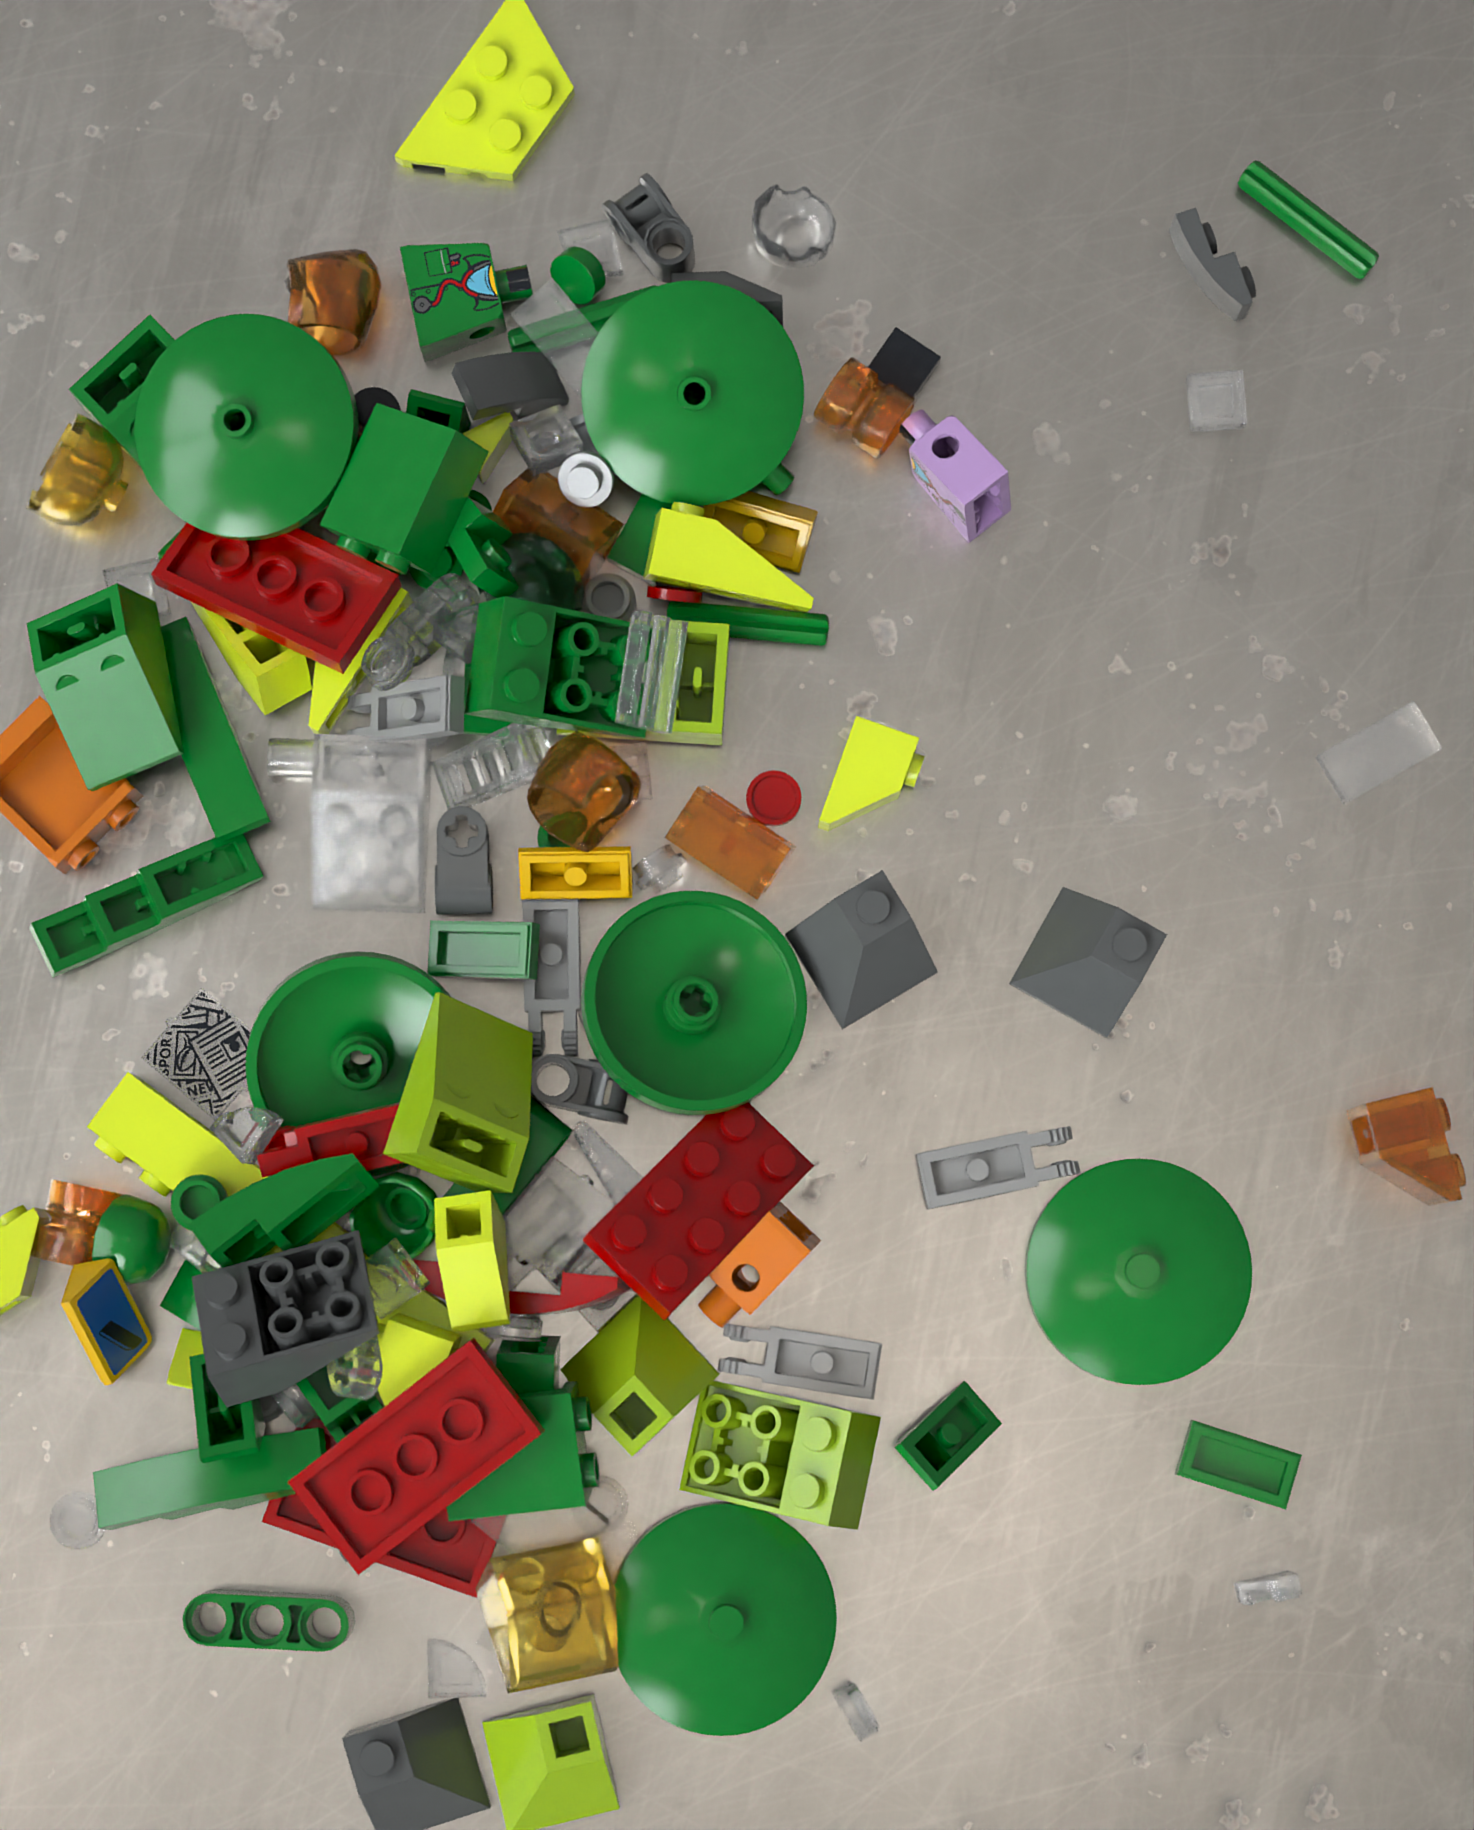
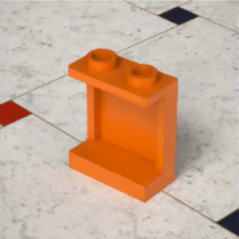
[0,696,143,875]

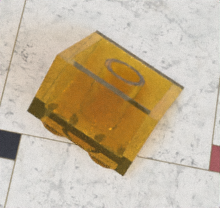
[475,1537,618,1694]

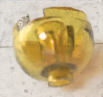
[25,412,129,526]

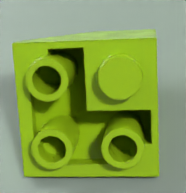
[560,1295,720,1457]
[482,1694,620,1830]

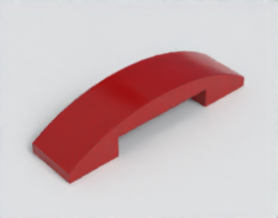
[396,1259,630,1315]

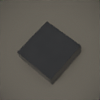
[865,327,941,406]

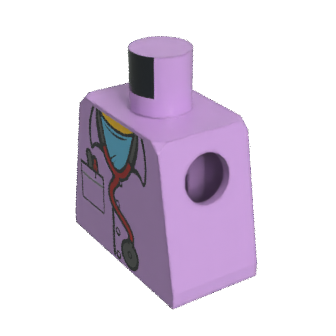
[899,410,1011,543]

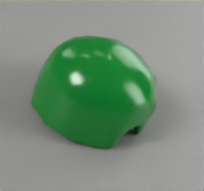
[349,1172,437,1266]
[92,1194,171,1286]

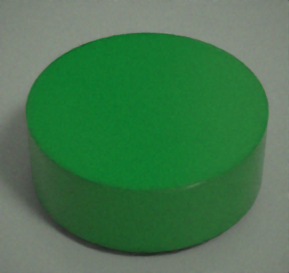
[550,246,606,304]

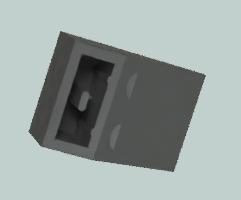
[192,1230,380,1407]

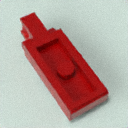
[257,1102,402,1178]

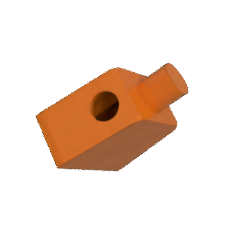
[698,1202,821,1328]

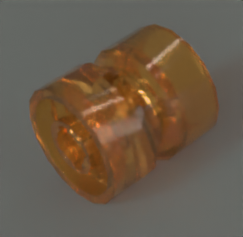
[813,357,917,459]
[34,1179,124,1266]

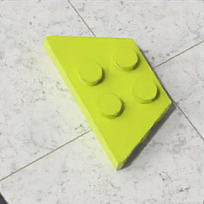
[394,0,575,181]

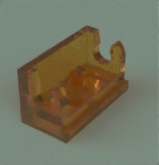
[664,785,796,900]

